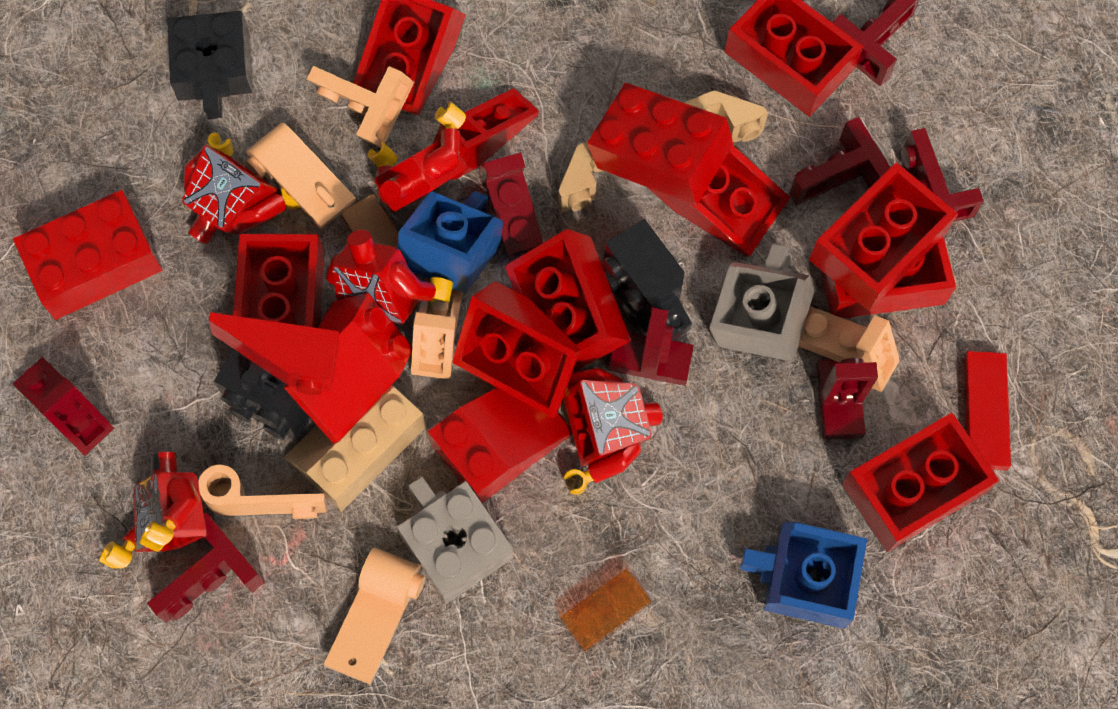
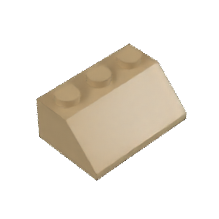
[284,385,426,512]

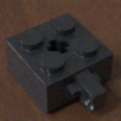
[167,10,253,120]
[602,219,692,341]
[214,349,311,441]

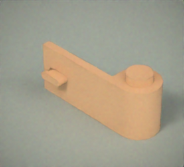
[245,122,356,229]
[198,464,327,519]
[324,547,425,685]

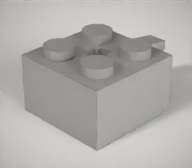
[709,244,814,362]
[397,477,514,604]

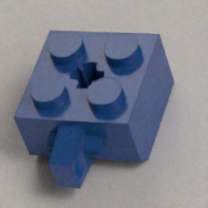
[398,191,503,294]
[740,522,867,629]

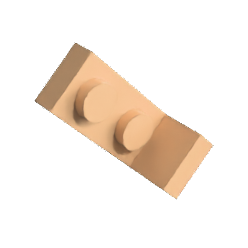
[307,66,414,149]
[411,277,463,379]
[798,306,900,392]

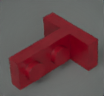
[832,0,920,87]
[789,116,891,206]
[901,128,984,222]
[479,152,544,255]
[609,308,694,386]
[12,357,115,456]
[816,358,878,440]
[147,513,265,623]

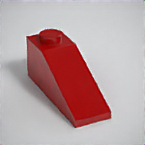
[432,88,539,181]
[209,312,339,395]

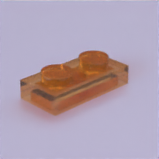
[560,568,652,653]

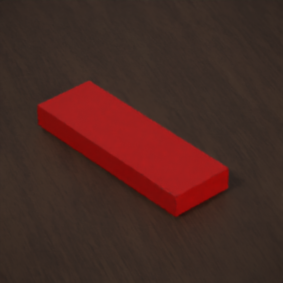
[964,351,1011,471]

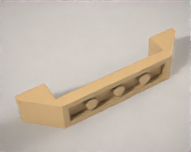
[558,90,768,213]

